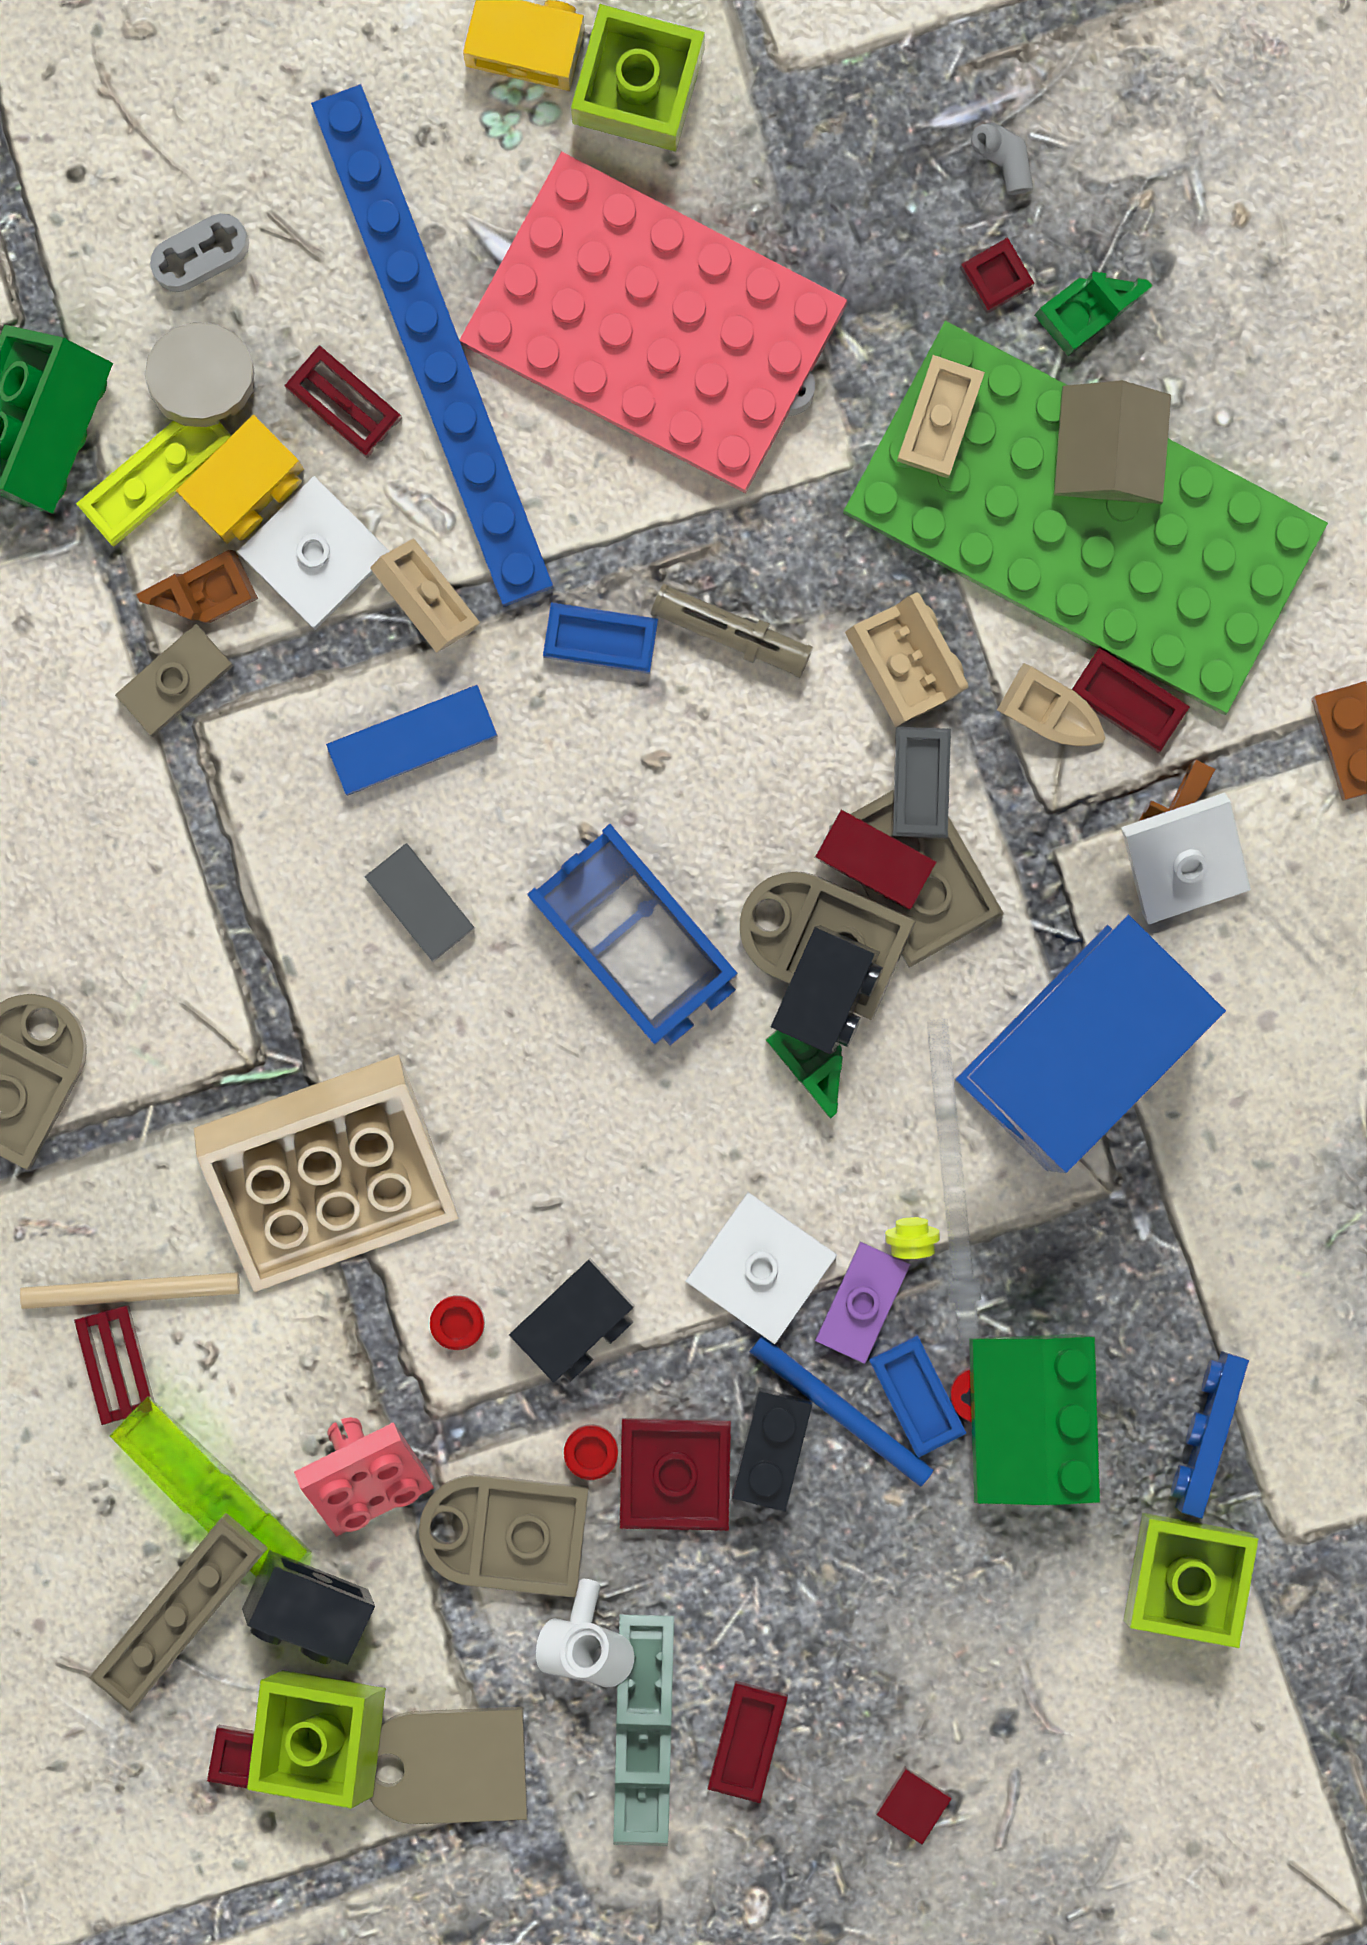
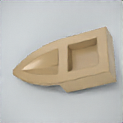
[997,663,1105,746]

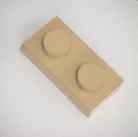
[897,355,985,478]
[370,538,480,653]

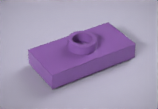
[815,1241,910,1364]

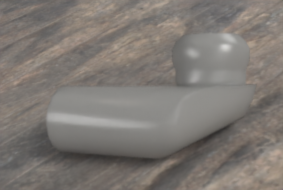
[971,123,1033,195]

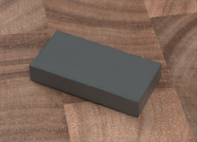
[892,727,951,839]
[364,843,475,962]

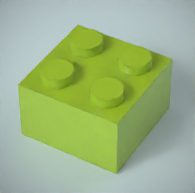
[571,4,705,152]
[1123,1513,1259,1648]
[247,1670,386,1809]

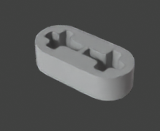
[150,213,249,292]

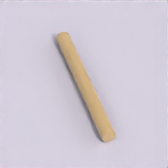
[20,1272,240,1309]

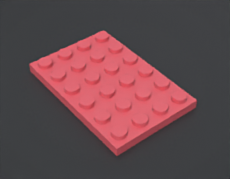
[459,151,848,494]

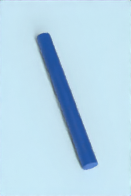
[749,1336,934,1487]

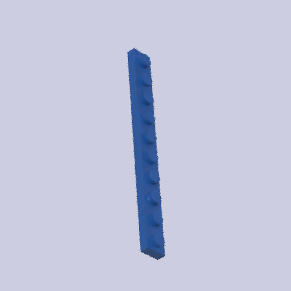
[311,84,554,607]

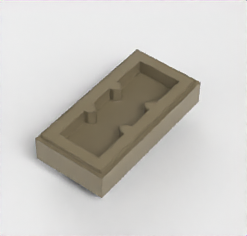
[115,624,234,737]

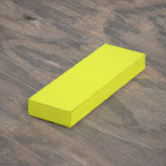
[76,421,231,547]

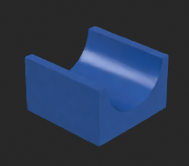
[954,914,1226,1173]

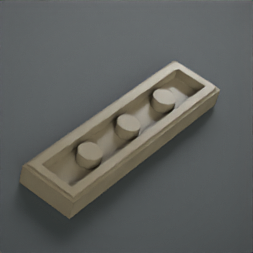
[89,1513,268,1713]

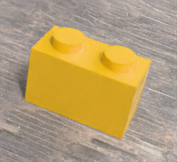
[463,0,585,91]
[176,414,304,544]

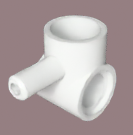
[536,1578,634,1687]

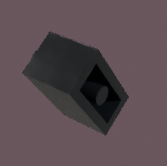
[770,925,883,1054]
[509,1258,635,1383]
[732,1387,812,1512]
[242,1550,375,1665]

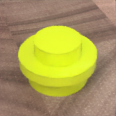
[885,1217,940,1259]

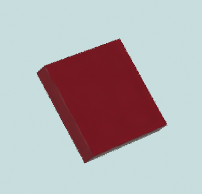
[620,1418,731,1531]

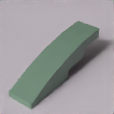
[613,1614,674,1846]

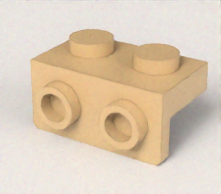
[845,592,968,727]

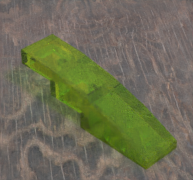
[110,1397,312,1577]

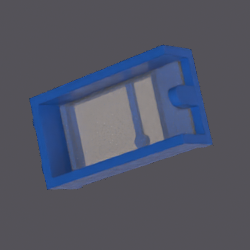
[527,824,738,1046]

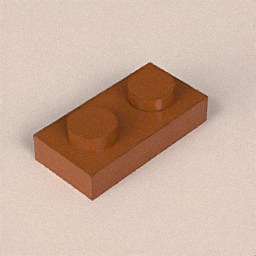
[1311,681,1367,801]

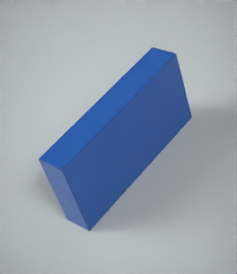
[543,603,658,674]
[869,1335,967,1458]

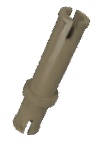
[650,583,813,678]

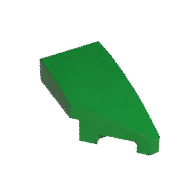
[1034,271,1153,357]
[765,1030,843,1119]

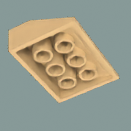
[193,1054,459,1292]

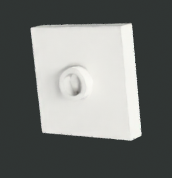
[237,476,389,630]
[1121,792,1251,925]
[686,1192,837,1344]

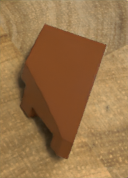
[136,550,258,623]
[1139,760,1216,821]

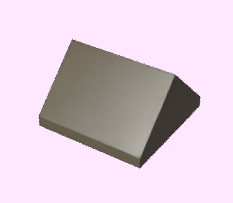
[1053,380,1171,504]

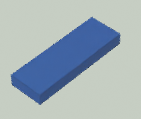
[326,685,498,796]

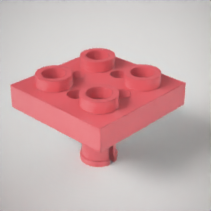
[294,1417,434,1537]

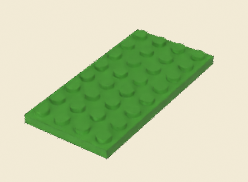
[843,321,1328,716]

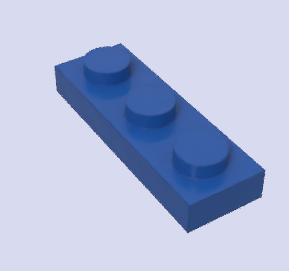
[1170,1351,1249,1519]

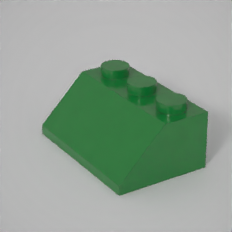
[0,325,113,514]
[969,1334,1100,1505]

